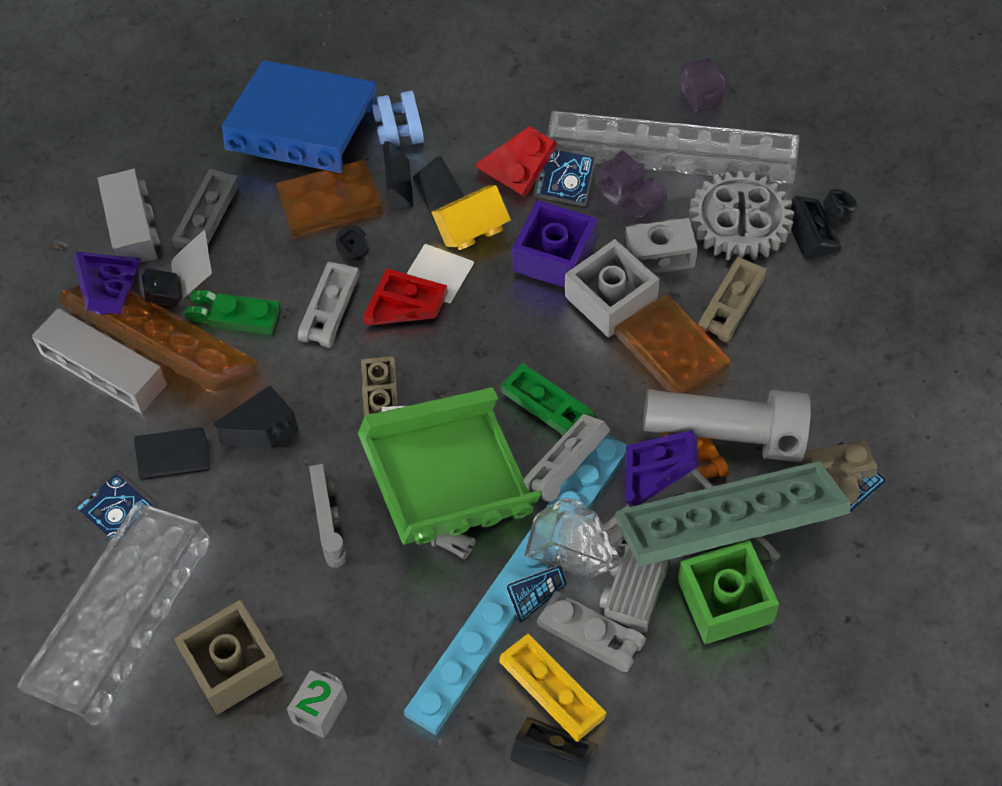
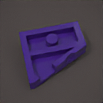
[625,430,698,507]

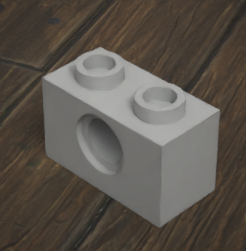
[624,218,698,274]

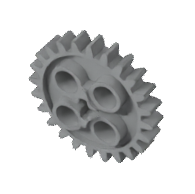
[688,171,794,261]

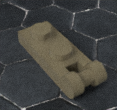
[697,257,767,343]

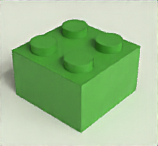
[677,540,779,645]

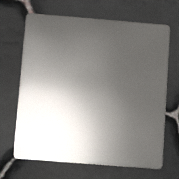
[171,230,212,303]

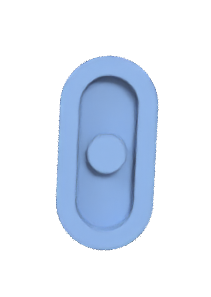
[372,90,424,148]

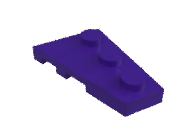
[74,251,141,315]

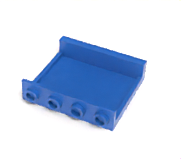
[222,60,377,173]

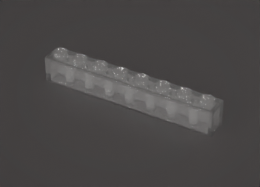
[547,111,799,184]

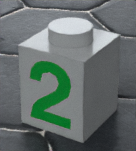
[287,670,348,739]

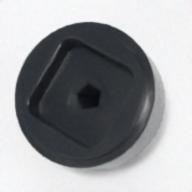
[823,189,857,219]
[335,225,368,259]

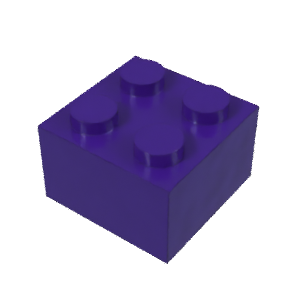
[512,200,597,288]

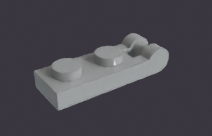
[298,261,360,348]
[524,414,611,502]
[309,464,347,568]
[537,591,646,672]

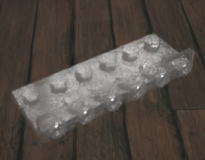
[16,502,211,726]

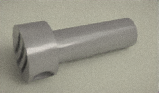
[643,390,811,463]

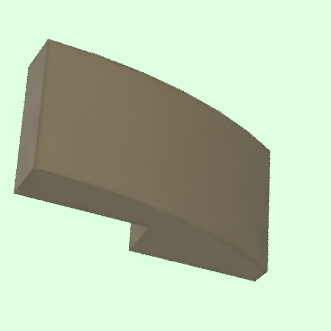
[361,356,398,417]

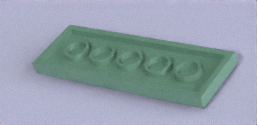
[616,461,850,567]

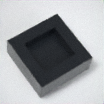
[142,268,181,306]

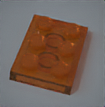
[276,160,383,237]
[614,294,731,394]

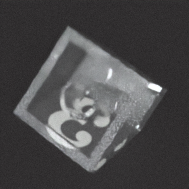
[524,498,621,579]

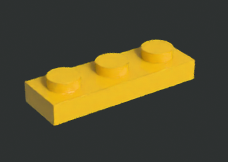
[499,634,607,742]

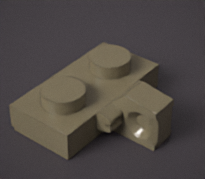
[799,440,878,504]

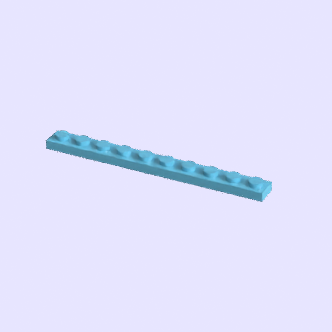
[404,434,627,735]

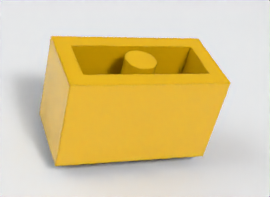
[431,185,511,250]

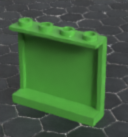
[358,387,542,545]

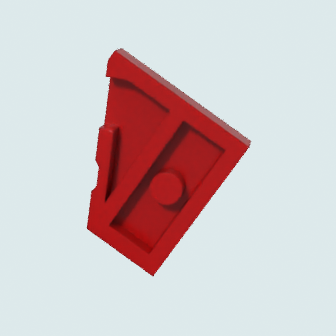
[475,126,558,197]
[363,268,448,326]

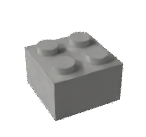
[565,239,660,338]

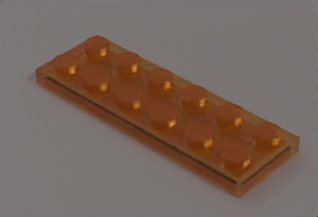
[59,285,258,393]

